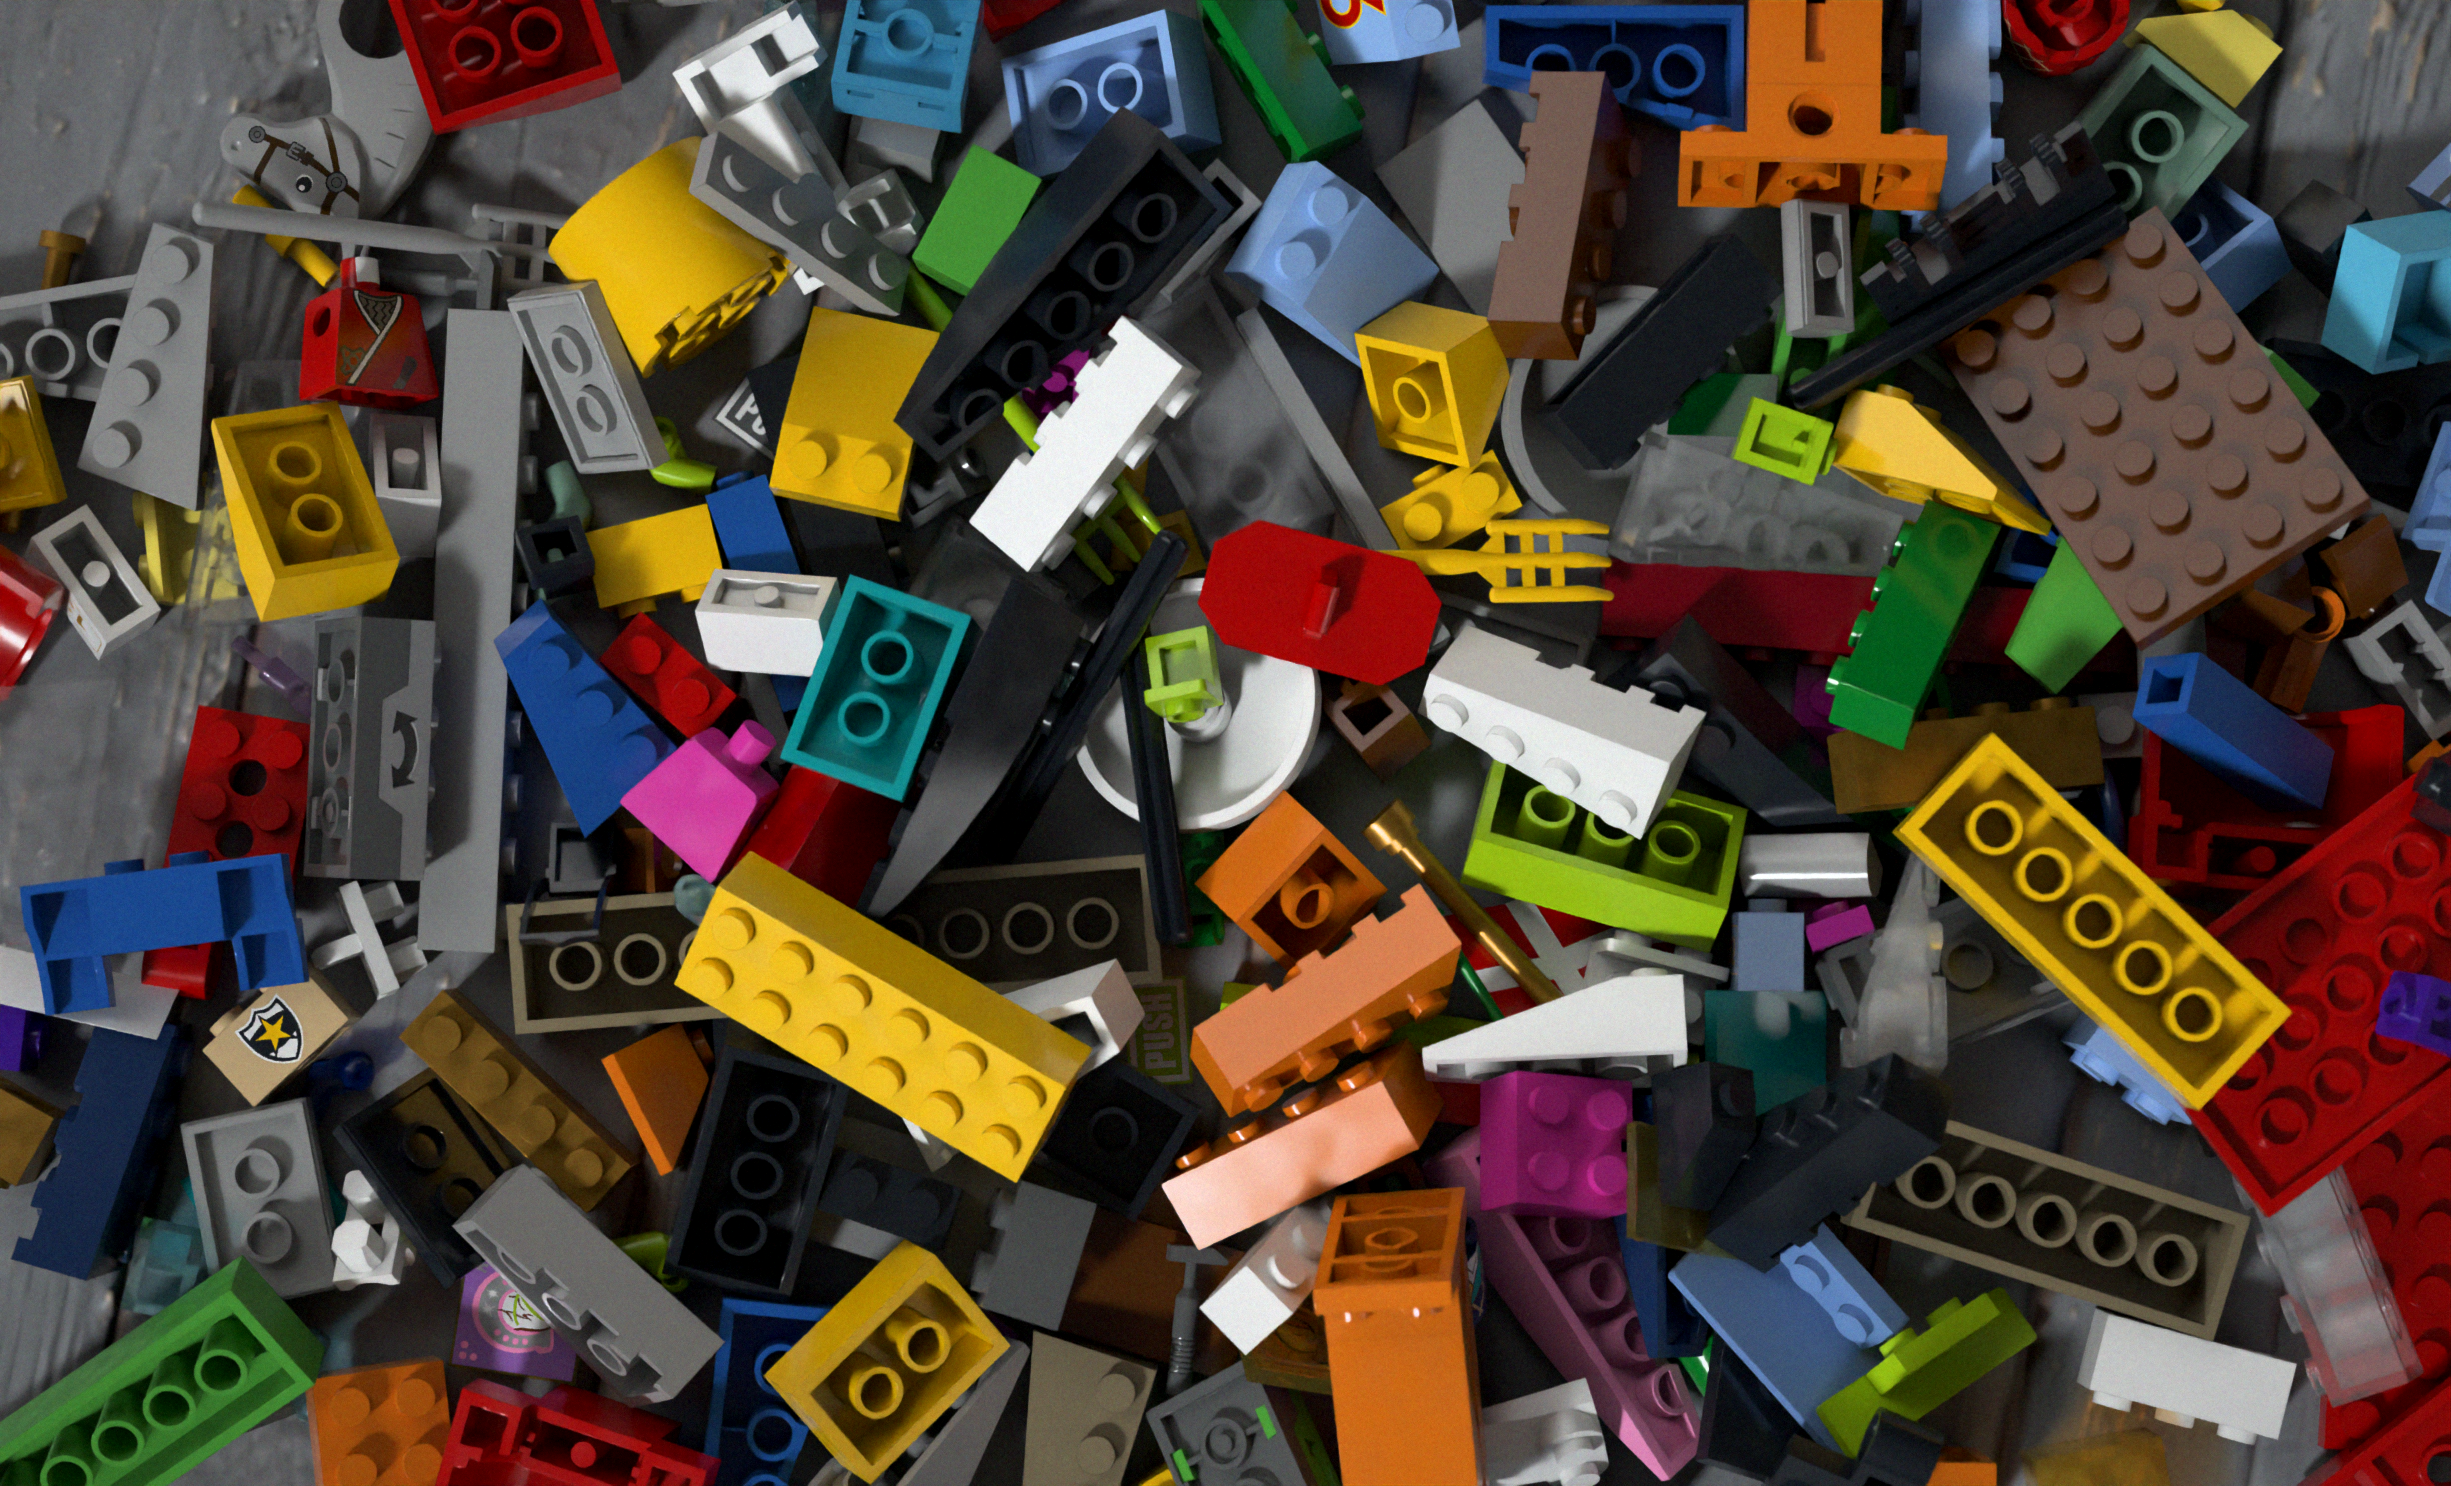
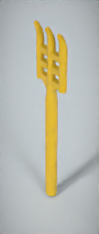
[1375,518,1614,603]

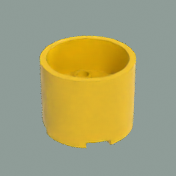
[548,136,797,379]

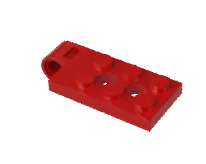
[141,705,310,1001]

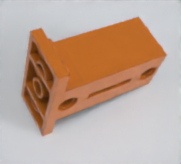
[1677,0,1947,211]
[1313,1187,1490,1486]

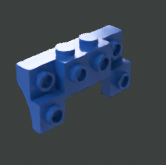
[19,851,310,1016]

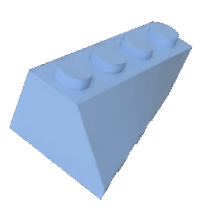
[1899,0,2005,233]

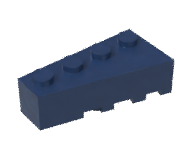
[11,1017,195,1281]

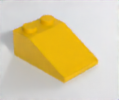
[769,306,940,521]
[1832,384,2052,536]
[211,400,400,622]

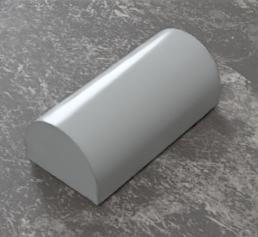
[1780,198,1855,338]
[1739,832,1883,899]

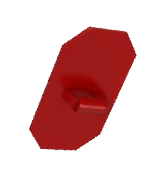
[1198,519,1442,686]

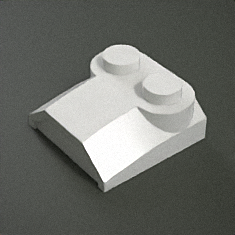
[1482,1378,1609,1486]

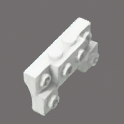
[672,0,925,295]

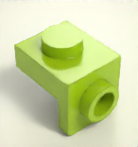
[1730,396,1838,486]
[1144,625,1224,722]

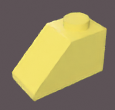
[2122,9,2283,111]

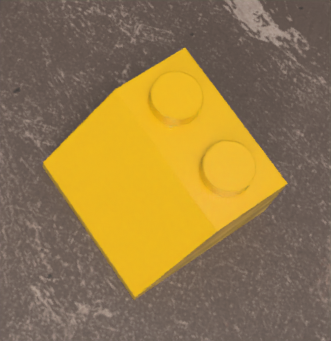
[1354,300,1510,469]

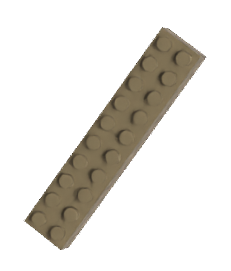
[506,854,1164,1035]

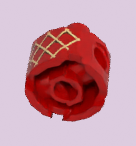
[2000,0,2132,79]

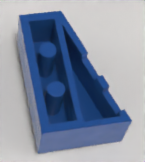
[493,598,679,838]

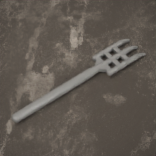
[192,200,572,294]

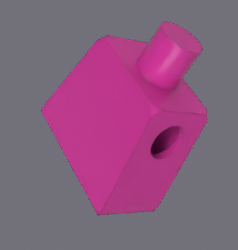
[619,720,780,884]

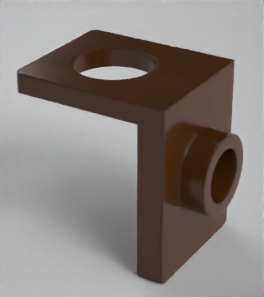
[615,828,697,893]

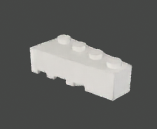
[969,316,1202,572]
[1418,625,1706,840]

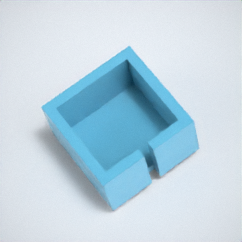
[2320,209,2451,374]

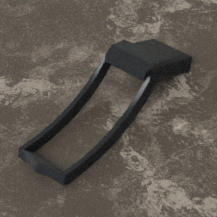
[519,820,619,948]

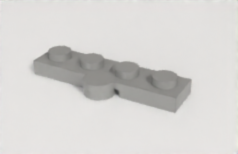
[689,130,911,321]

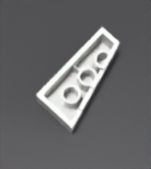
[902,959,1145,1172]

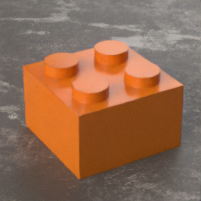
[1195,790,1388,972]
[306,1355,451,1486]

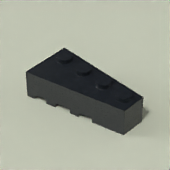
[1704,1052,1955,1274]

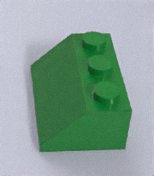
[1196,0,1366,164]

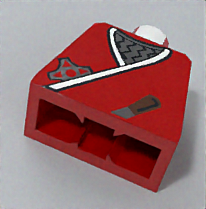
[299,257,439,412]

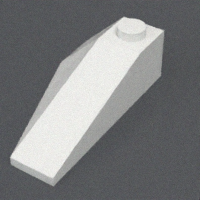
[1422,968,1687,1092]

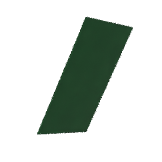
[1667,373,1779,437]

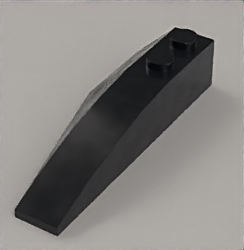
[893,106,1233,462]
[854,578,1093,927]
[1601,613,1952,917]

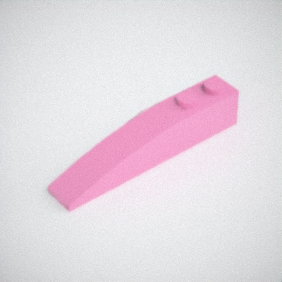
[1422,1124,1701,1481]

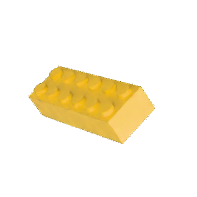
[1892,732,2292,1110]
[674,850,1093,1183]

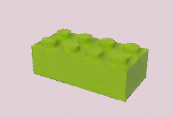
[1460,758,1748,954]

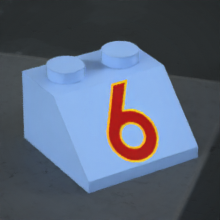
[1316,0,1461,66]

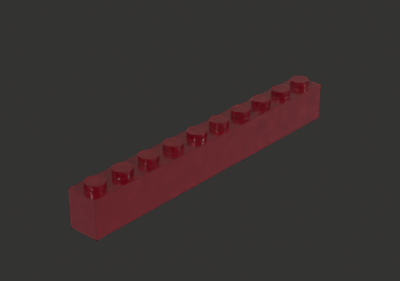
[1596,558,2247,691]

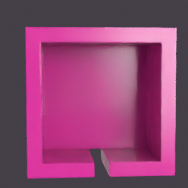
[1480,1071,1633,1221]

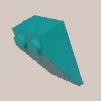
[780,574,984,803]

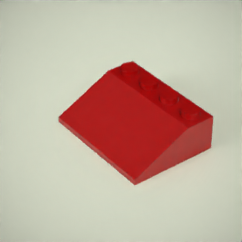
[388,0,623,135]

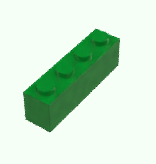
[1825,499,2001,750]

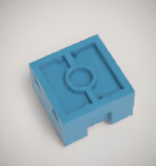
[831,0,984,134]

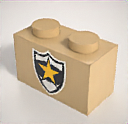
[202,961,362,1107]

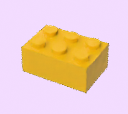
[763,1239,1011,1485]

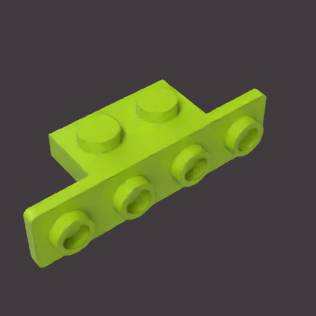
[1816,1287,2037,1460]

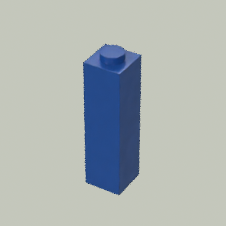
[705,469,810,715]
[2132,652,2335,813]

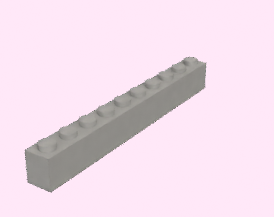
[417,309,542,953]

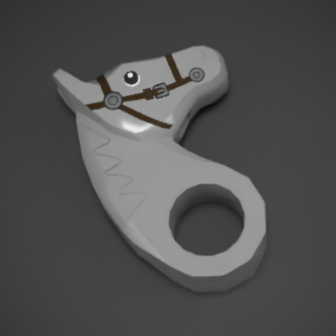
[219,0,438,260]

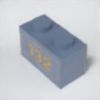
[1723,899,1804,992]

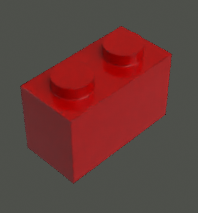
[598,611,746,739]

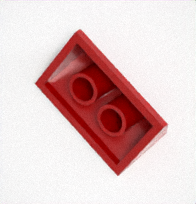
[733,764,921,910]

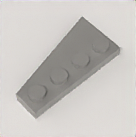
[76,223,222,511]

